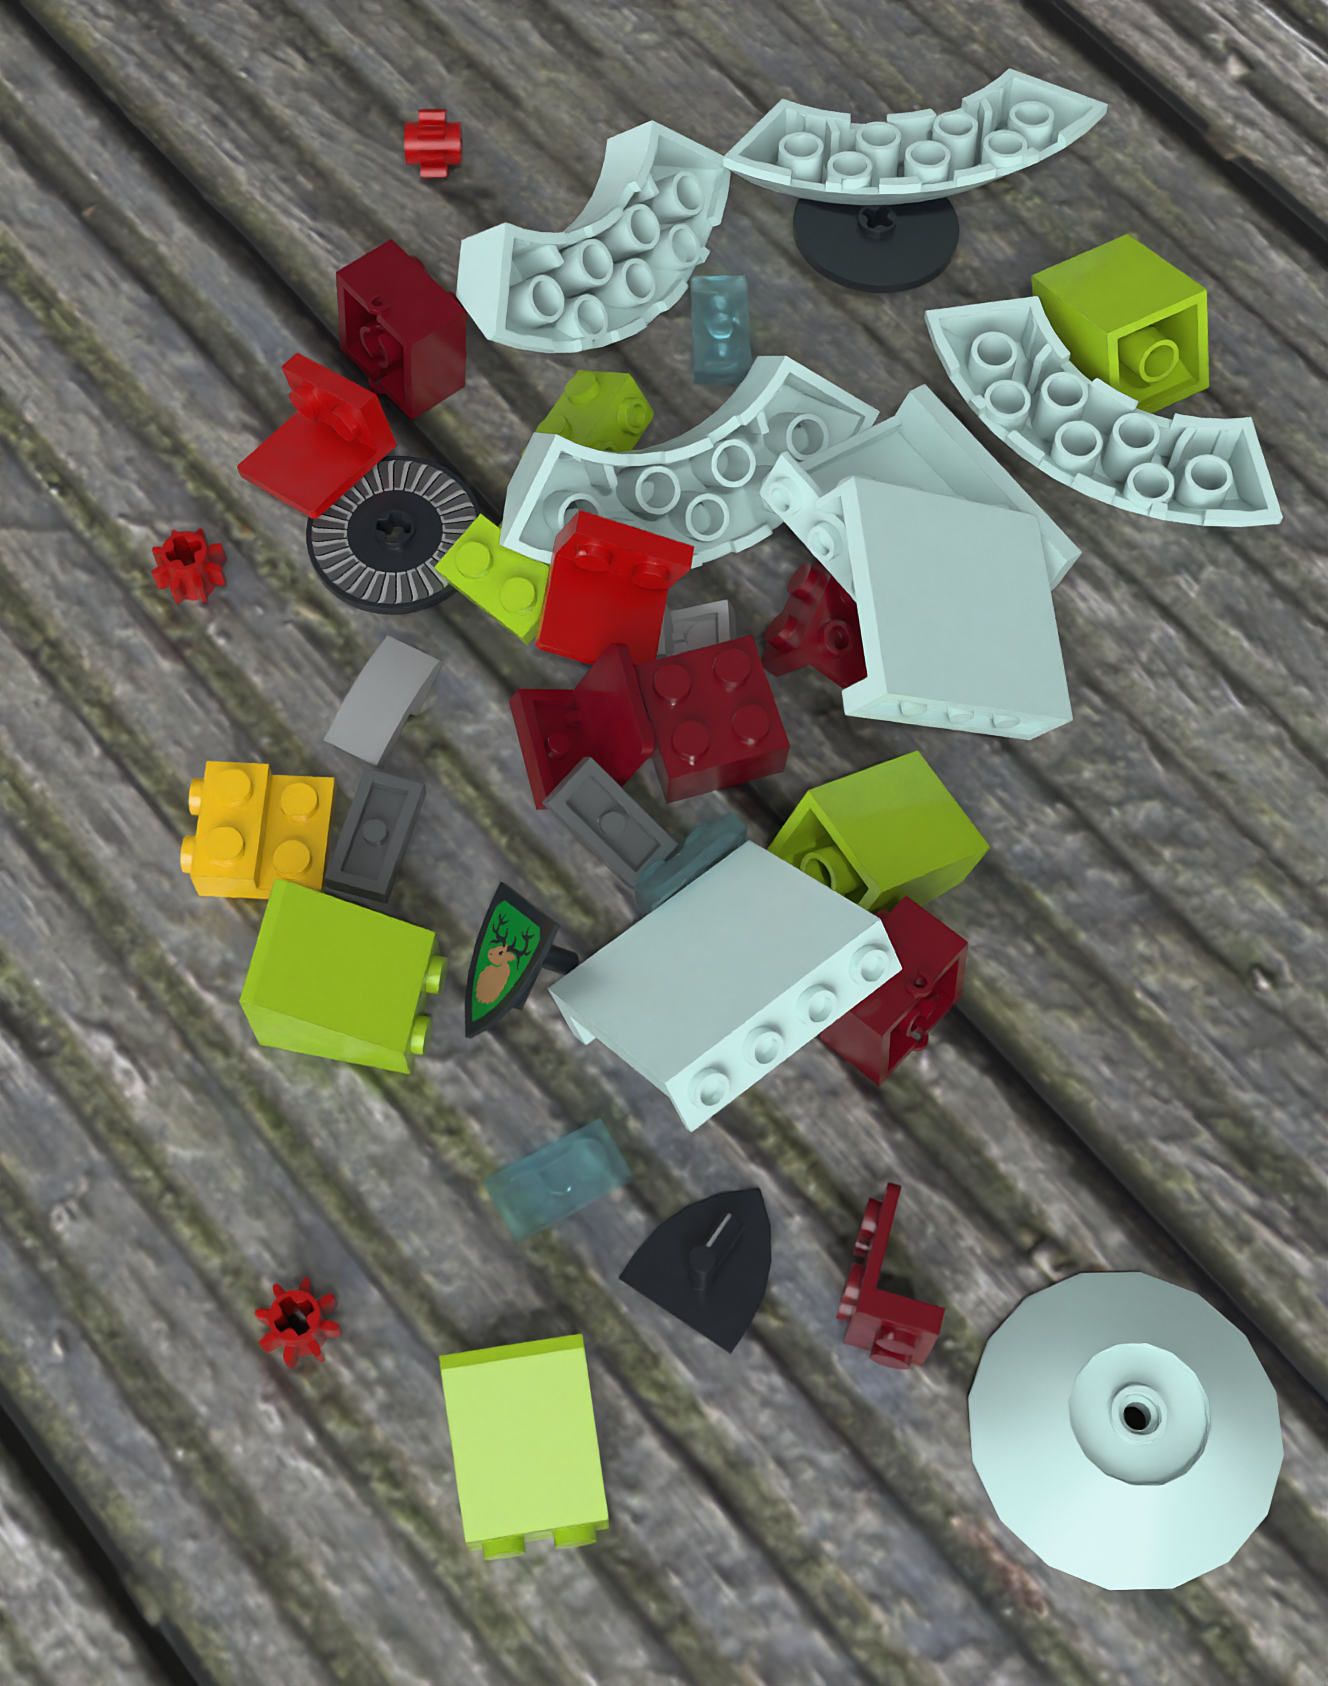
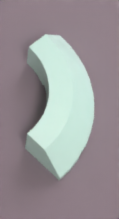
[723,68,1108,205]
[456,120,731,353]
[924,296,1283,527]
[499,356,880,569]

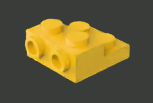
[181,761,337,899]

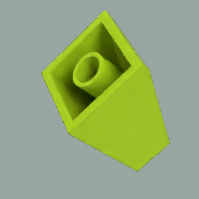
[1031,234,1209,414]
[767,750,990,915]
[239,878,448,1074]
[439,1333,609,1560]

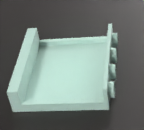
[759,384,1082,603]
[814,474,1073,740]
[548,840,902,1132]

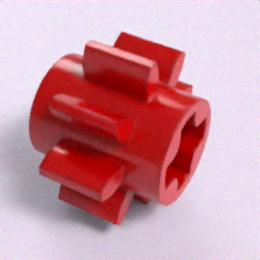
[404,109,463,178]
[151,528,227,604]
[254,1277,343,1369]

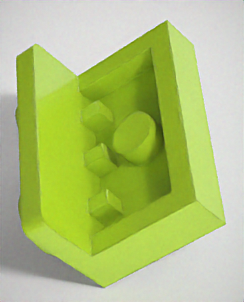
[521,370,654,456]
[434,514,550,646]

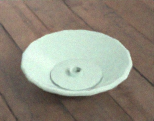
[968,1272,1284,1590]

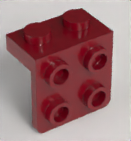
[761,560,868,689]
[509,643,655,810]
[836,1182,946,1370]

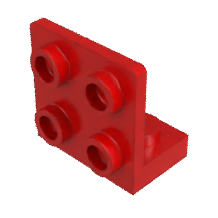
[237,352,397,519]
[535,510,695,665]

